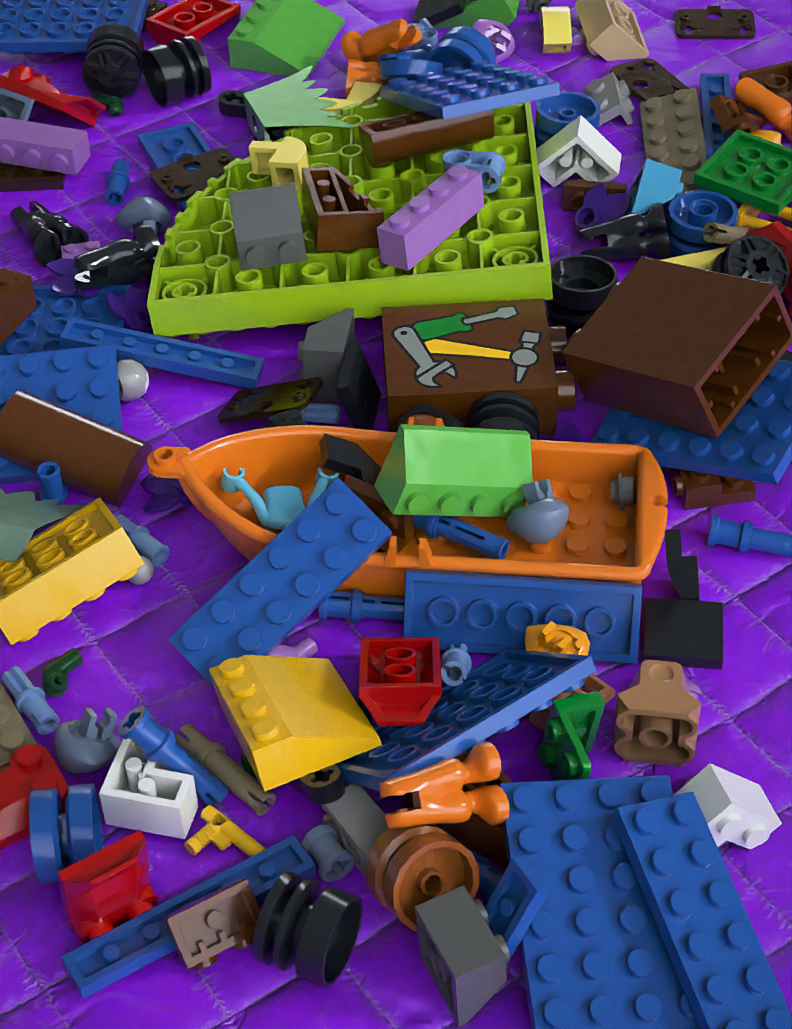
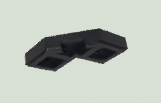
[319,434,381,486]

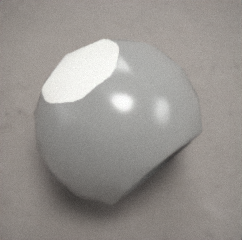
[117,359,149,402]

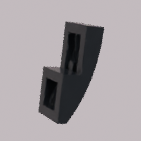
[665,530,699,601]

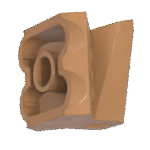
[613,660,702,767]

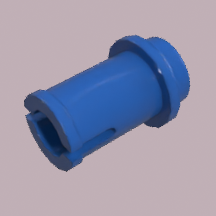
[37,461,68,505]

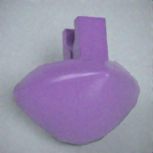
[472,20,515,63]

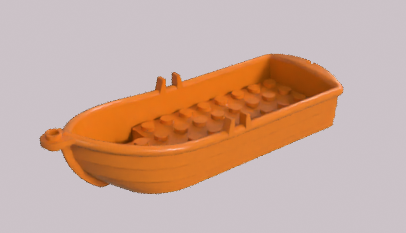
[147,417,668,598]

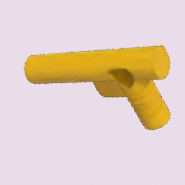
[184,805,266,857]

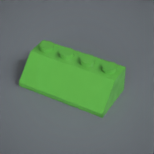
[374,424,533,517]

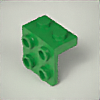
[538,691,605,781]

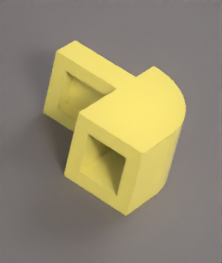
[249,136,309,191]

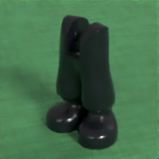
[10,201,89,268]
[577,202,671,261]
[74,224,160,290]

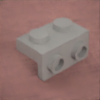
[583,72,634,126]

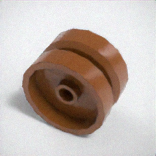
[365,824,479,931]

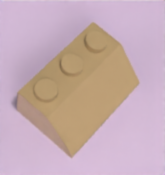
[575,0,650,61]

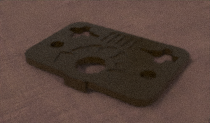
[675,6,756,40]
[610,58,690,102]
[150,148,236,202]
[217,377,323,424]

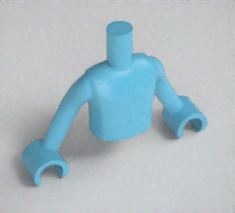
[220,467,339,531]

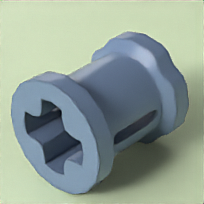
[301,824,355,882]

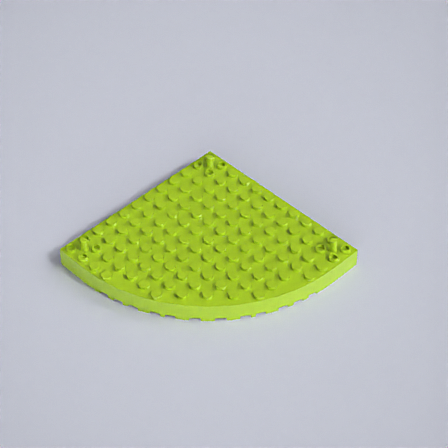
[147,96,553,340]

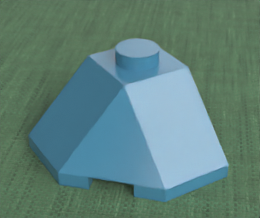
[626,159,684,216]

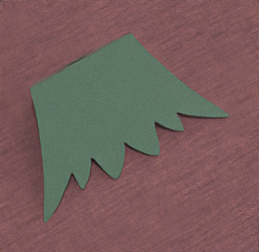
[0,488,86,562]

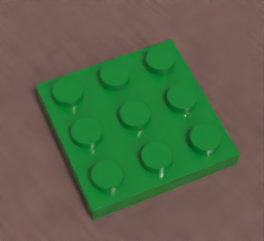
[693,129,792,216]

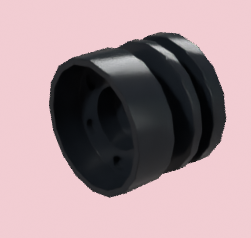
[82,23,144,99]
[141,35,212,107]
[704,235,790,294]
[546,255,618,338]
[466,392,540,440]
[252,871,363,988]

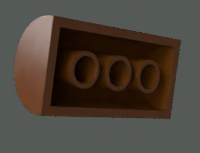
[358,109,494,167]
[0,390,153,508]

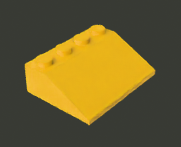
[0,497,144,645]
[209,655,382,792]

